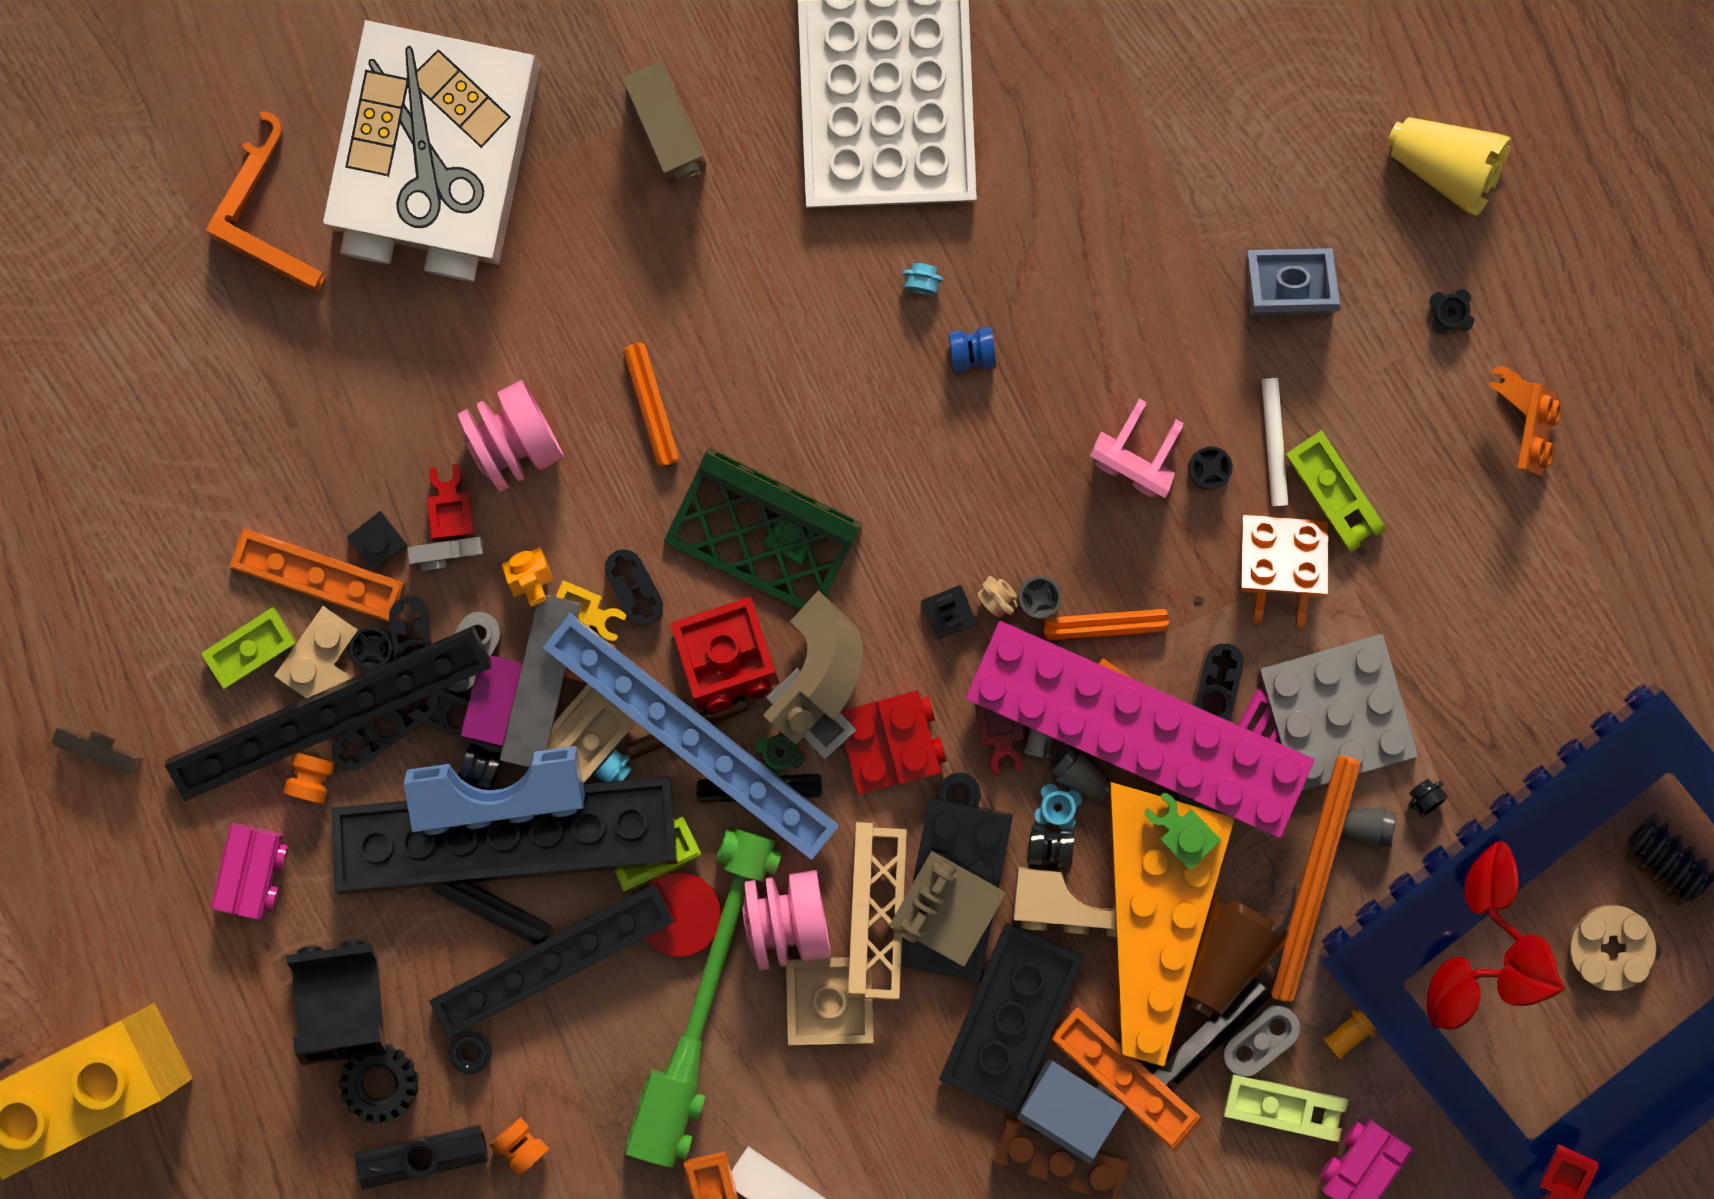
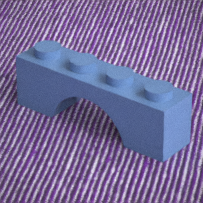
[404,746,585,835]

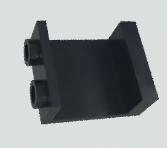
[286,940,387,1065]

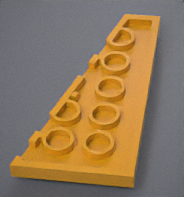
[1110,782,1235,1066]

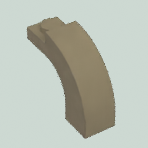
[763,590,863,744]

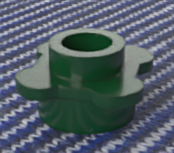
[755,731,804,776]

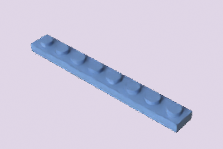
[542,613,838,860]

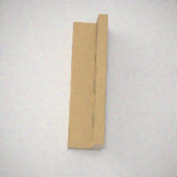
[848,822,907,1000]

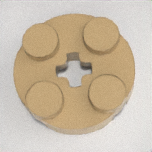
[1568,905,1656,991]

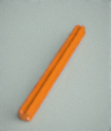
[1270,755,1360,1002]

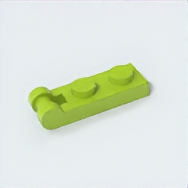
[1285,430,1386,554]

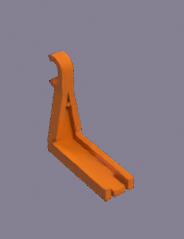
[206,112,326,295]

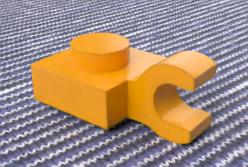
[502,547,553,607]

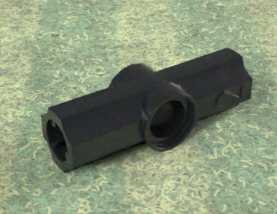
[354,1125,489,1190]

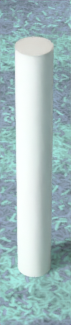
[1261,378,1289,507]

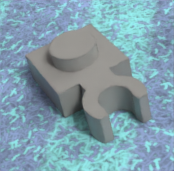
[407,537,485,572]

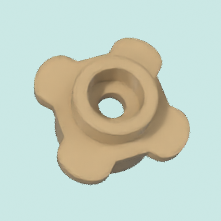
[978,576,1018,618]

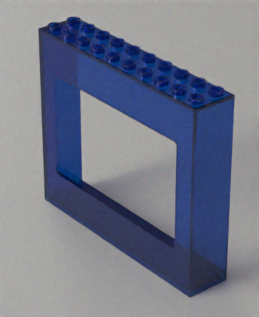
[1319,683,1714,1199]

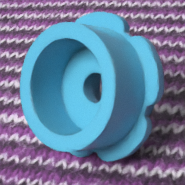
[902,263,944,295]
[593,749,632,783]

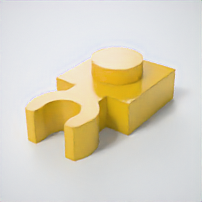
[556,580,627,641]

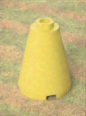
[1387,117,1512,217]

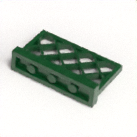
[663,448,862,609]

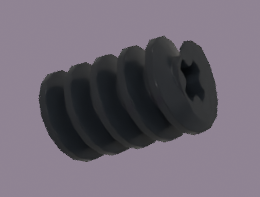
[1625,812,1714,906]

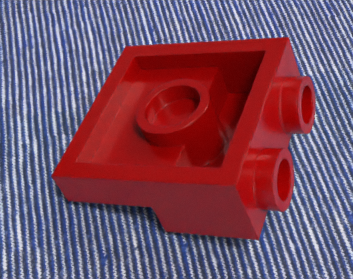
[670,597,780,713]
[840,690,947,795]

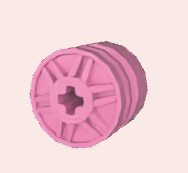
[458,379,565,492]
[742,870,831,971]

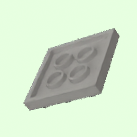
[1258,634,1418,790]

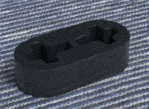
[605,549,664,625]

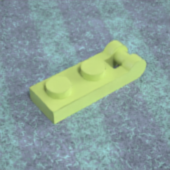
[1223,1073,1349,1142]

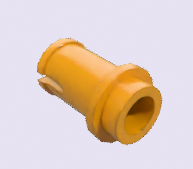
[1323,1007,1380,1059]

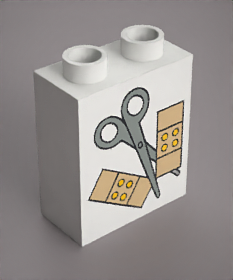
[323,20,540,282]

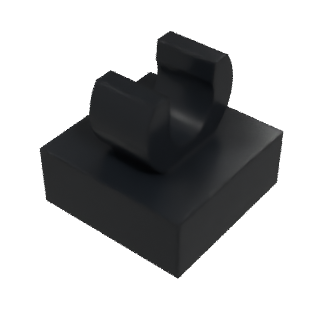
[922,585,977,640]

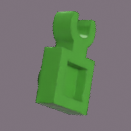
[1144,793,1221,870]

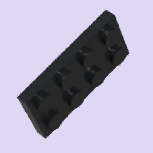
[901,797,1013,982]
[939,922,1084,1114]

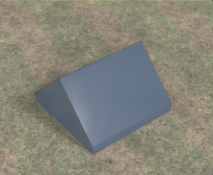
[1247,248,1340,317]
[1017,1060,1125,1164]

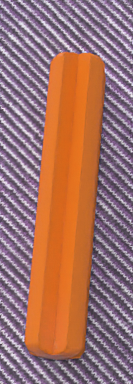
[623,342,679,467]
[1042,609,1169,641]

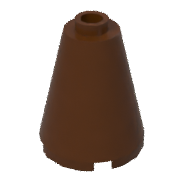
[1184,894,1289,1019]

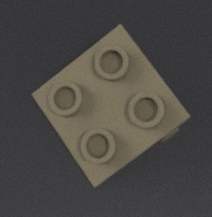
[889,851,1006,966]

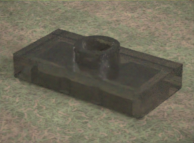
[51,727,143,774]

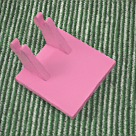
[1090,399,1184,498]

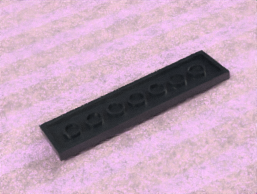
[331,777,678,894]

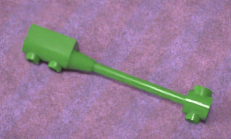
[624,828,782,1167]

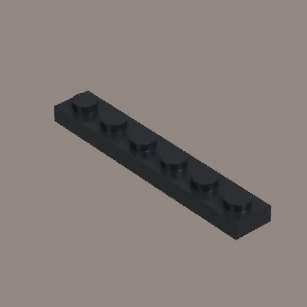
[429,883,676,1039]

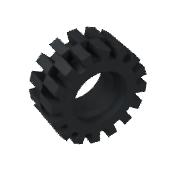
[339,1044,419,1124]

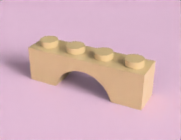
[1013,866,1117,937]

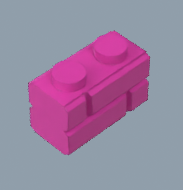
[210,823,289,920]
[1319,1117,1414,1199]

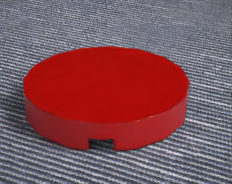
[644,872,721,957]

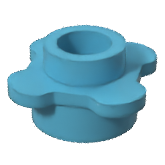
[1034,783,1082,830]

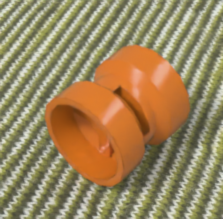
[283,752,336,804]
[489,1117,549,1177]

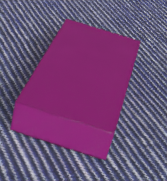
[460,655,523,748]

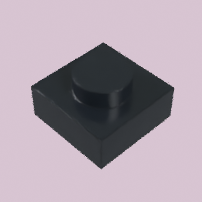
[347,511,408,571]

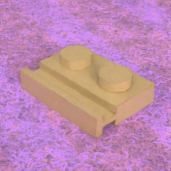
[547,684,636,784]

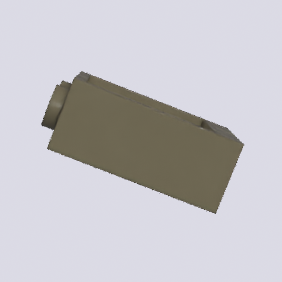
[622,61,706,184]

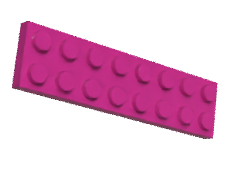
[965,620,1315,838]

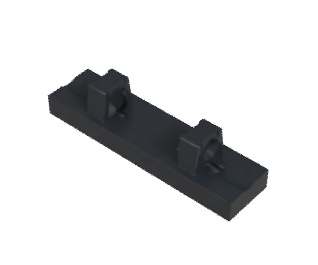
[1147,978,1271,1092]

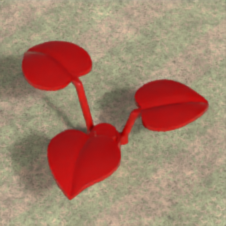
[1426,840,1566,1030]

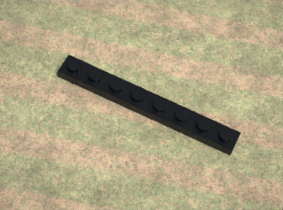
[165,626,492,801]

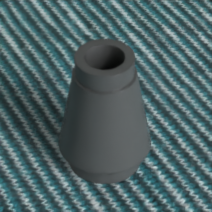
[1049,744,1111,803]
[1341,807,1396,849]

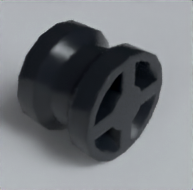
[1188,446,1233,490]
[458,743,502,790]

